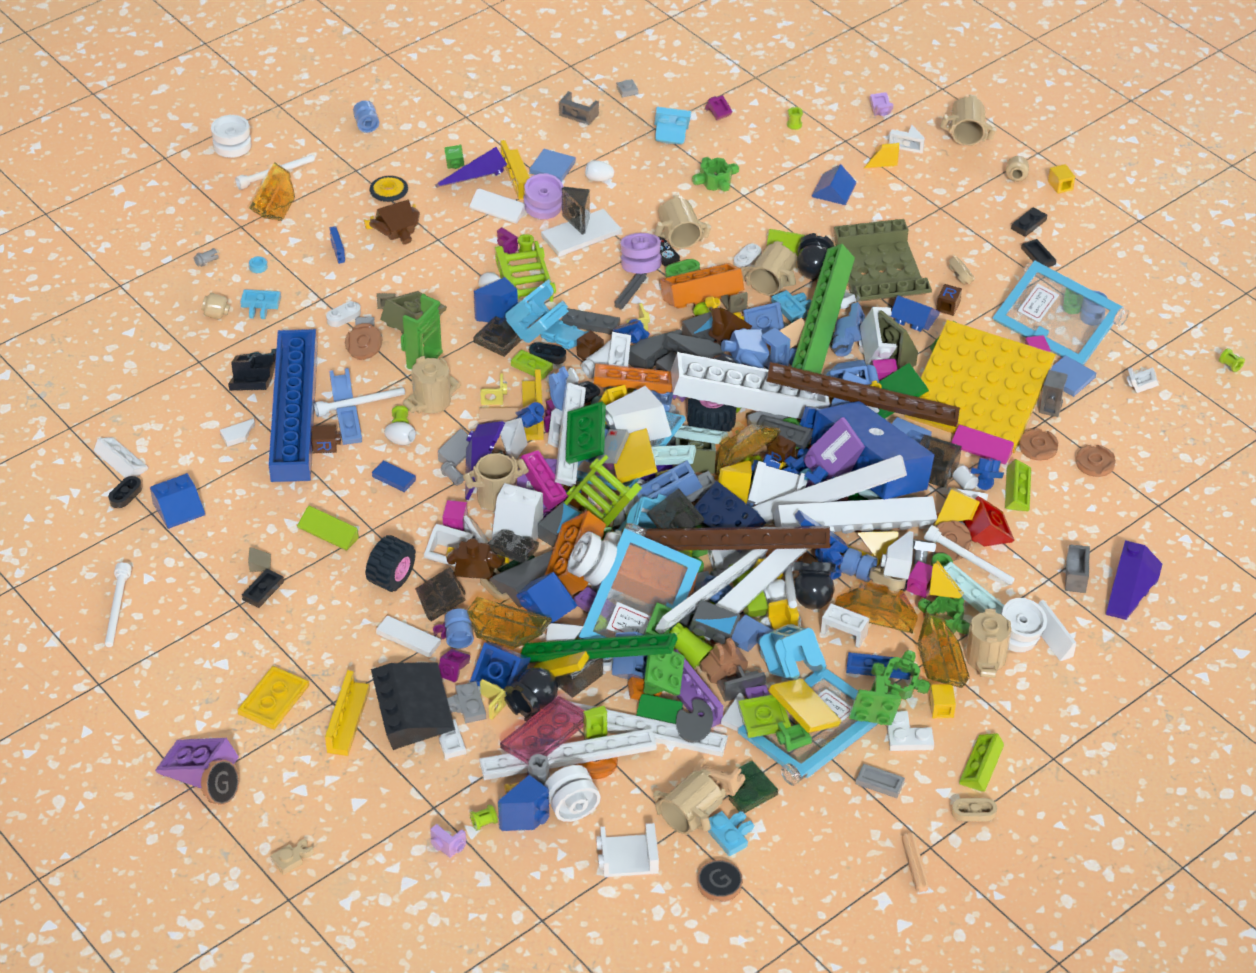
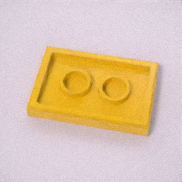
[614,428,658,483]
[237,666,309,730]
[769,679,842,733]

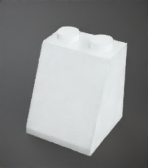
[605,386,672,441]
[491,483,543,554]

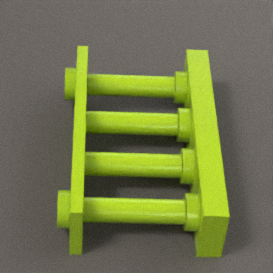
[495,241,556,302]
[564,455,642,527]

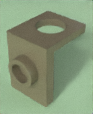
[720,292,748,313]

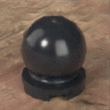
[797,233,834,280]
[794,561,836,610]
[503,667,558,721]

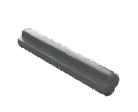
[614,273,647,309]

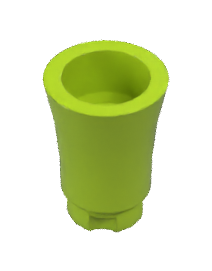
[668,623,714,670]

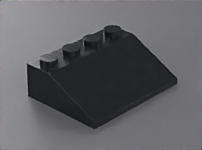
[371,662,456,750]

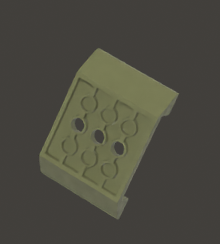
[833,219,932,302]

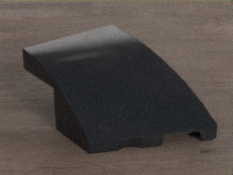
[228,349,276,391]

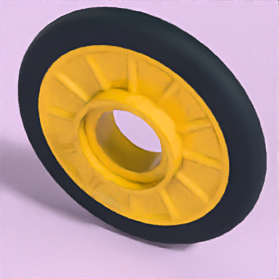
[369,176,408,202]

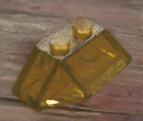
[247,162,295,221]
[714,424,781,481]
[834,581,918,634]
[467,597,552,649]
[917,613,970,688]

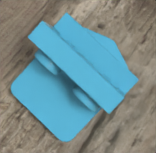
[654,107,691,145]

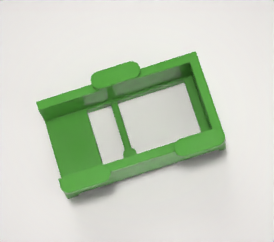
[401,293,443,370]

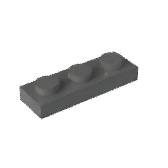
[561,308,620,335]
[754,415,813,449]

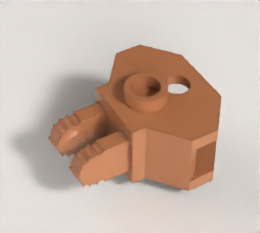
[700,638,748,684]

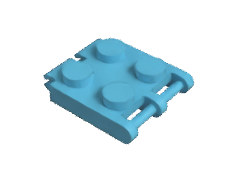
[541,320,589,349]

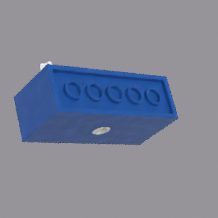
[810,401,935,500]

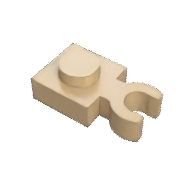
[271,839,314,875]

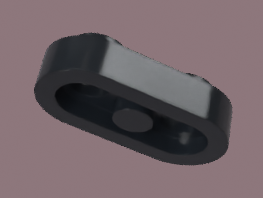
[529,343,566,365]
[577,381,600,404]
[108,476,142,508]

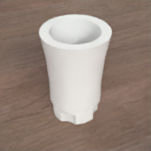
[581,340,611,379]

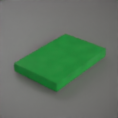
[878,363,929,419]
[566,401,606,464]

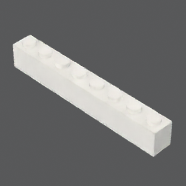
[773,496,937,534]

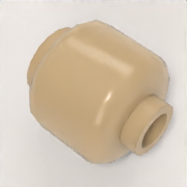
[1006,156,1029,182]
[201,293,230,320]

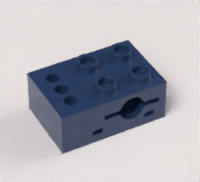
[690,481,767,553]

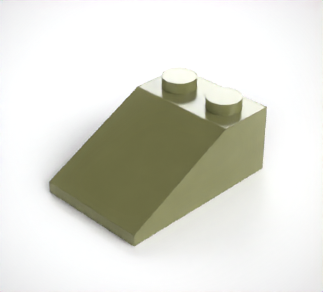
[380,291,447,334]
[878,310,918,369]
[675,437,716,474]

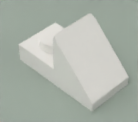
[889,125,925,154]

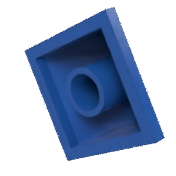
[812,164,856,205]

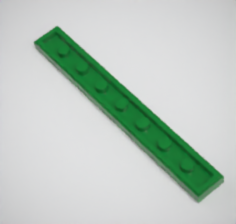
[520,633,678,663]

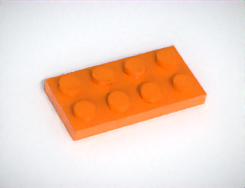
[594,363,672,394]

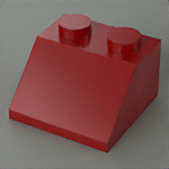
[963,496,1015,547]

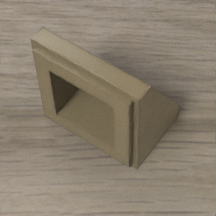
[376,293,396,309]
[248,547,271,572]

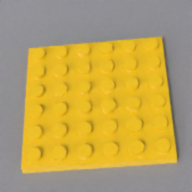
[904,320,1056,453]

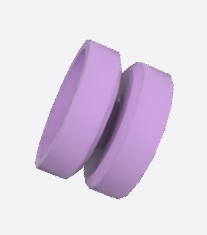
[523,174,564,219]
[620,233,661,274]

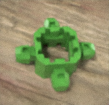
[692,157,739,192]
[918,596,970,638]
[871,650,931,700]

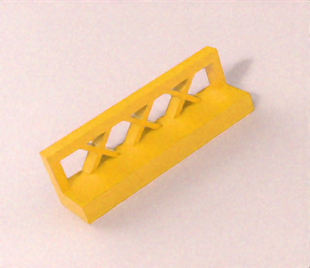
[500,140,530,200]
[522,369,544,440]
[325,670,370,756]

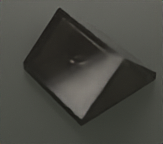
[562,187,590,235]
[555,658,603,698]

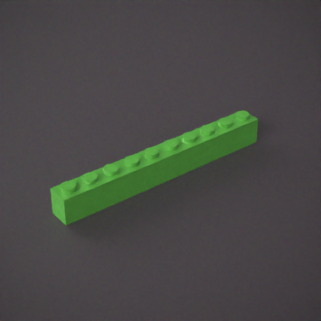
[792,244,855,374]

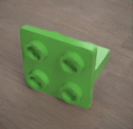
[643,651,684,696]
[849,675,901,726]

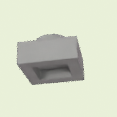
[617,79,638,98]

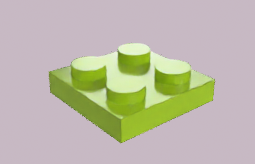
[738,695,791,738]

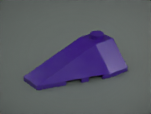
[435,147,507,188]
[465,421,505,500]
[1106,540,1163,620]

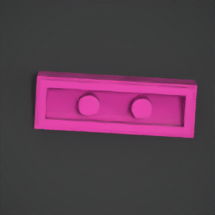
[950,425,1014,465]
[521,450,568,509]

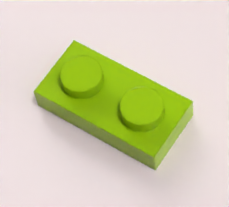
[511,350,553,380]
[584,706,607,740]

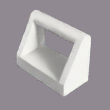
[424,524,474,567]

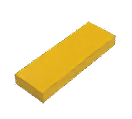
[533,651,589,677]

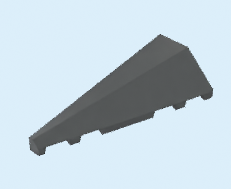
[490,550,553,608]

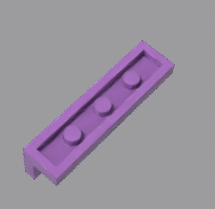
[674,649,724,727]

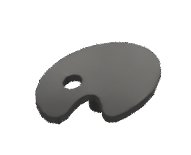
[676,699,713,743]

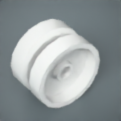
[211,115,252,158]
[567,531,617,586]
[1000,598,1047,652]
[544,765,601,822]

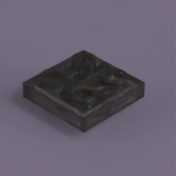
[473,316,522,357]
[647,488,705,529]
[487,530,539,563]
[415,567,466,622]

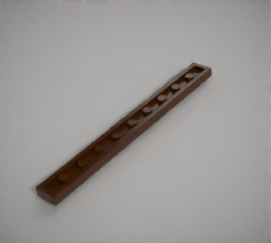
[766,362,960,427]
[621,526,830,551]

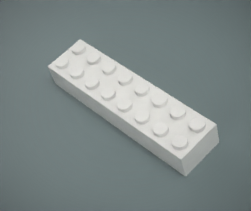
[671,352,830,419]

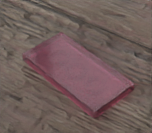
[500,696,585,765]

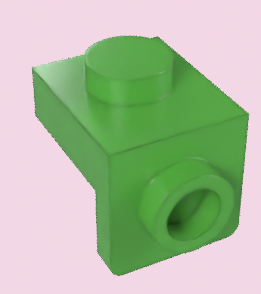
[444,145,465,169]
[776,722,812,751]

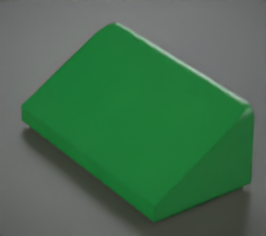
[636,694,683,724]

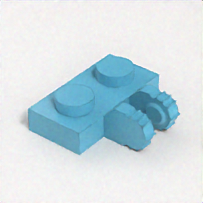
[240,289,281,319]
[771,290,812,323]
[708,811,755,857]

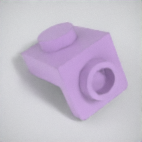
[869,92,894,116]
[430,824,466,858]

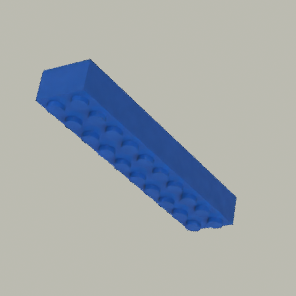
[269,329,318,482]

